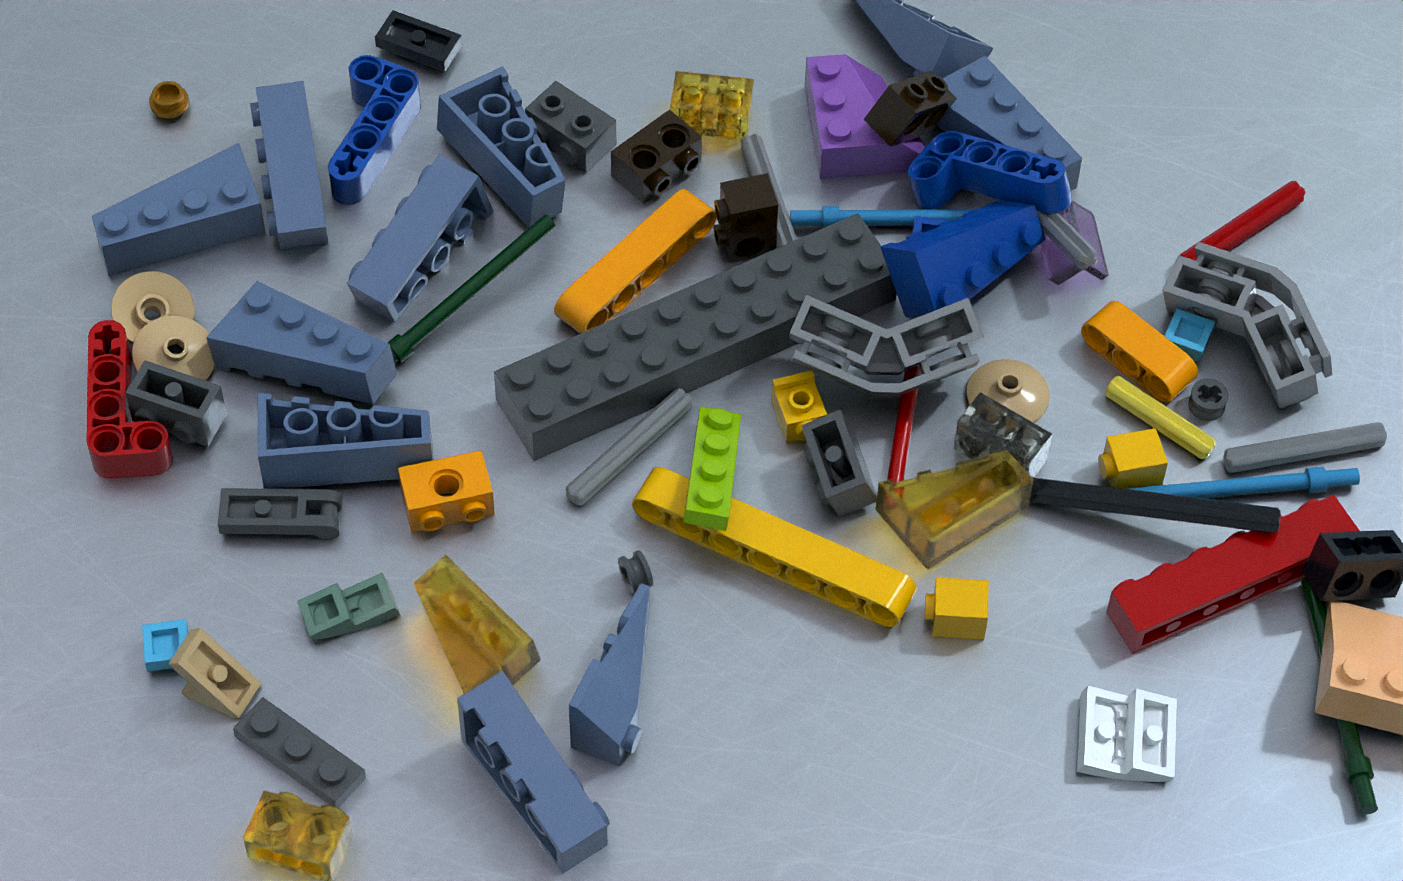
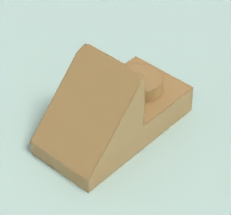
[168,628,261,719]

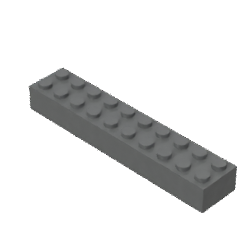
[494,213,897,461]

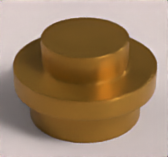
[149,81,189,118]

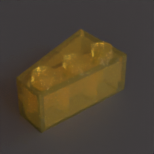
[875,450,1034,570]
[413,555,541,694]

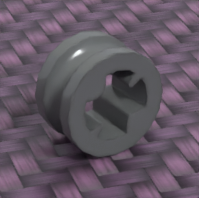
[1188,378,1229,421]
[618,550,653,594]

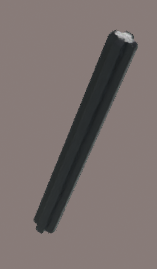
[1025,477,1281,533]

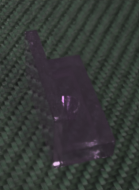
[1040,200,1109,285]

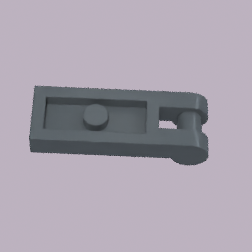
[218,488,343,539]

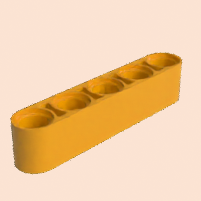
[554,189,717,334]

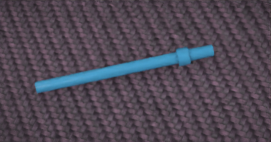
[790,206,975,228]
[1124,467,1360,498]

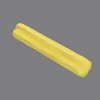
[1105,376,1216,460]

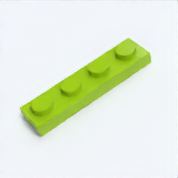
[683,406,741,531]

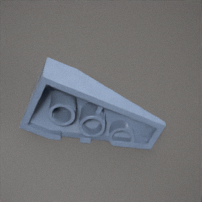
[856,0,993,78]
[569,583,650,766]

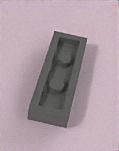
[233,697,366,810]

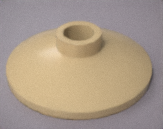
[111,271,195,347]
[132,316,215,381]
[966,359,1050,431]

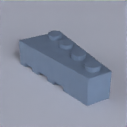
[936,56,1082,191]
[437,66,566,228]
[250,81,329,250]
[92,143,266,276]
[347,154,494,322]
[206,281,397,404]
[257,392,434,489]
[457,671,610,874]

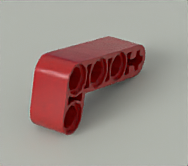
[86,320,174,479]

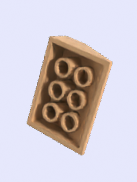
[1315,601,1403,735]

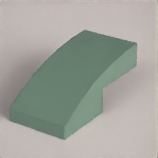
[297,573,400,640]

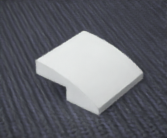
[1077,686,1177,782]

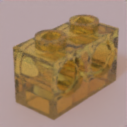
[670,71,754,140]
[243,790,353,881]

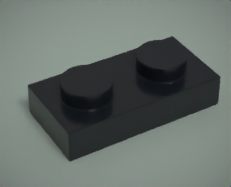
[375,10,462,72]

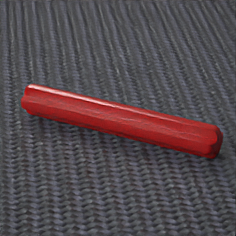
[1180,181,1306,261]

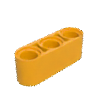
[1081,301,1198,403]

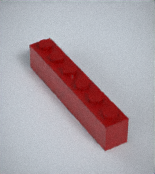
[1106,495,1360,654]

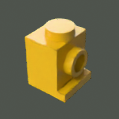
[771,370,827,443]

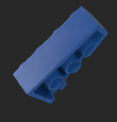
[881,200,1046,319]

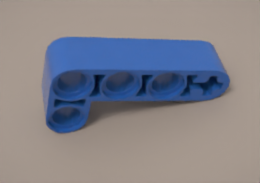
[328,55,421,205]
[908,131,1072,214]

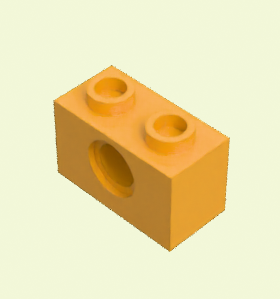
[398,450,495,533]

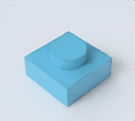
[1165,308,1215,362]
[142,619,189,672]

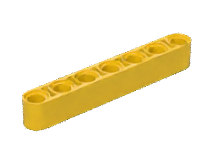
[631,467,917,627]

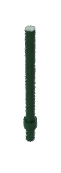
[387,214,556,364]
[1301,577,1378,814]

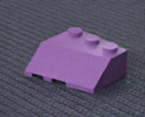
[804,54,926,179]

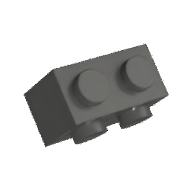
[525,81,617,173]
[125,360,227,447]
[801,409,879,517]

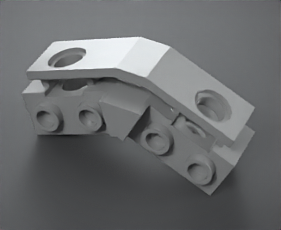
[1162,242,1333,409]
[789,295,984,397]

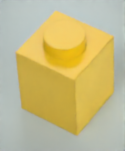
[1098,428,1168,489]
[924,577,989,640]

